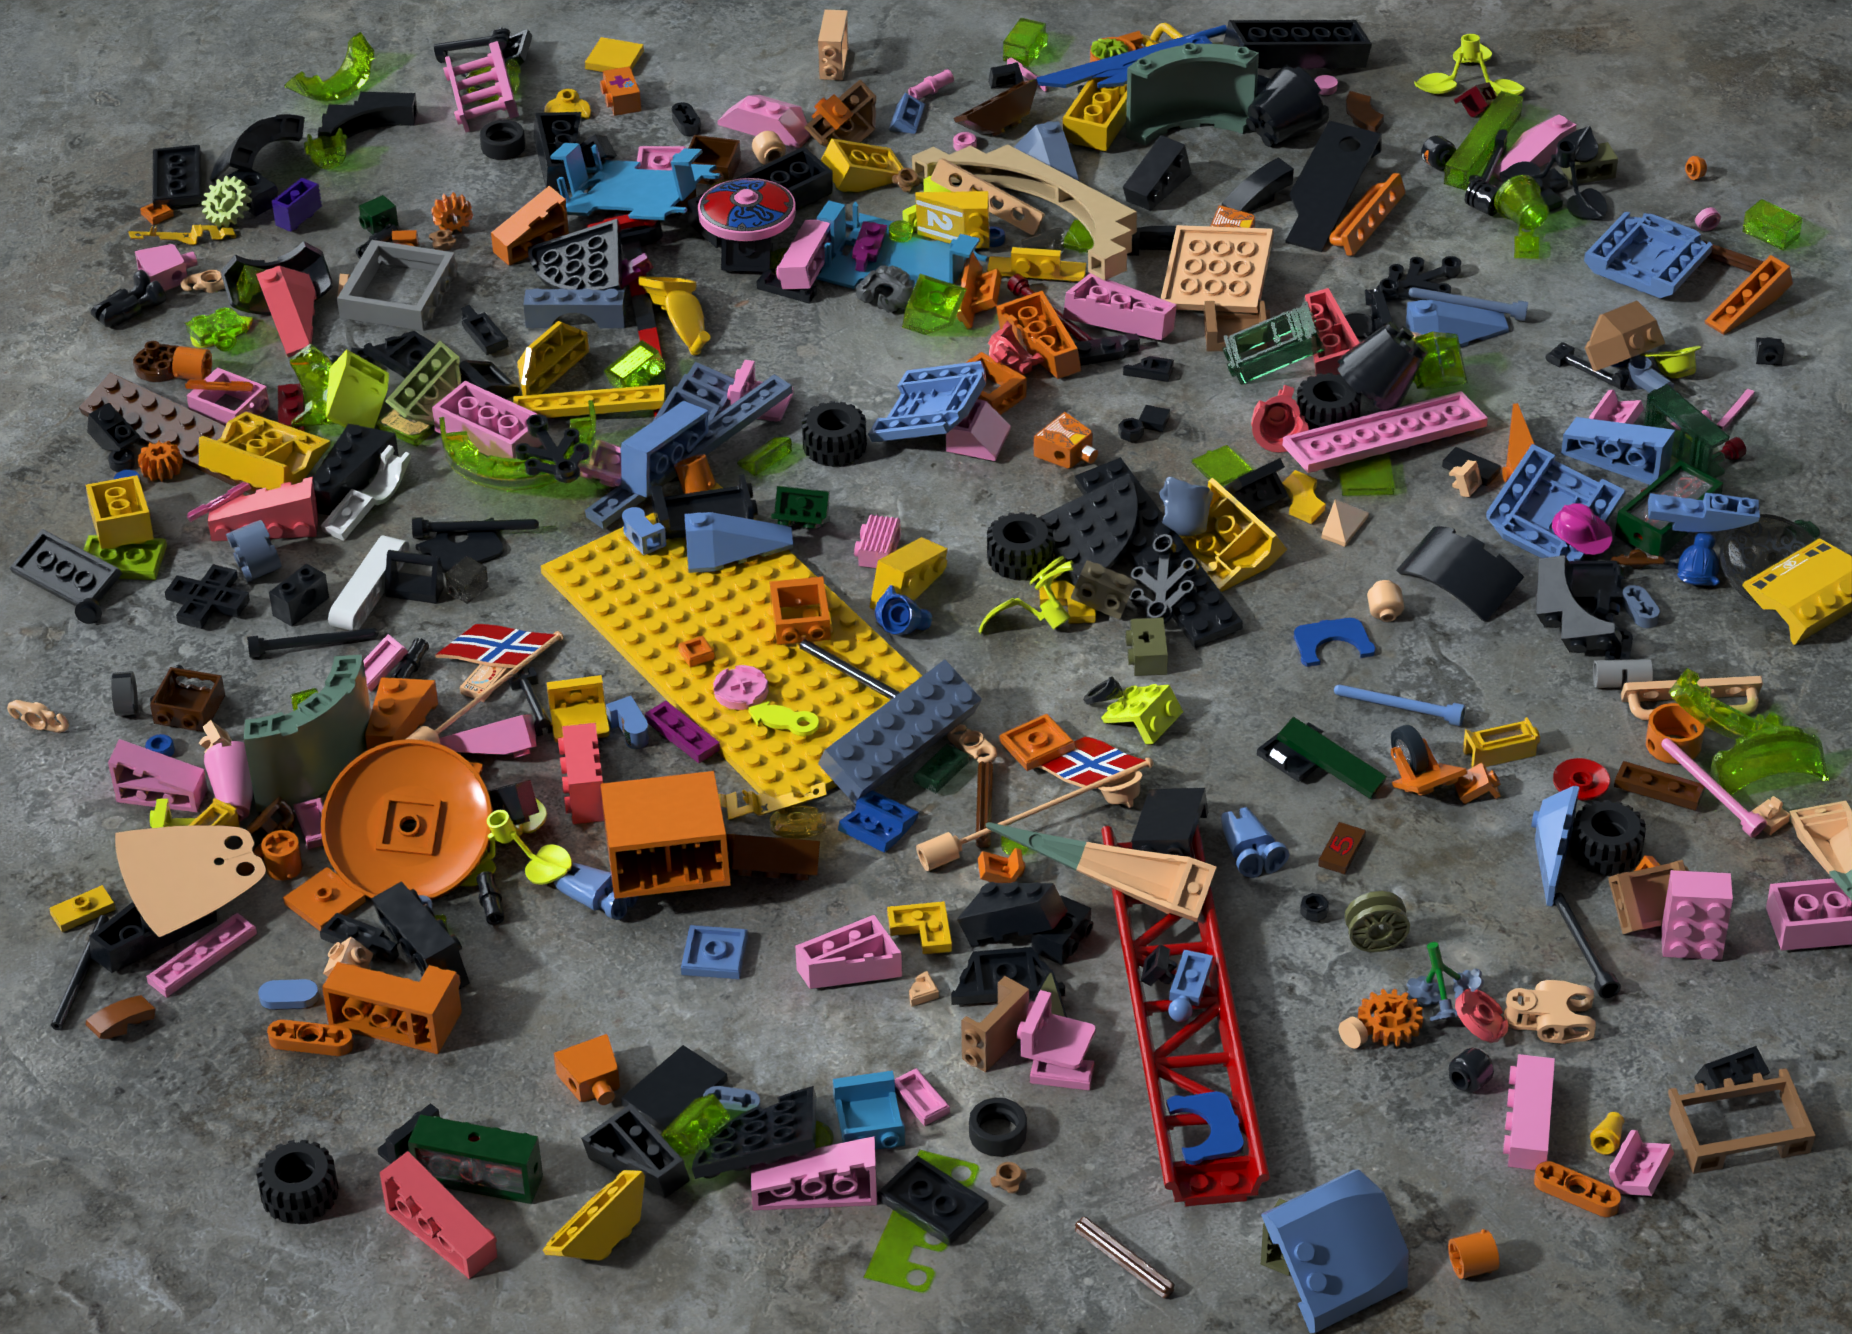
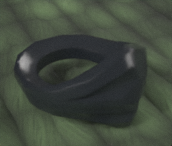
[1083,676,1123,705]

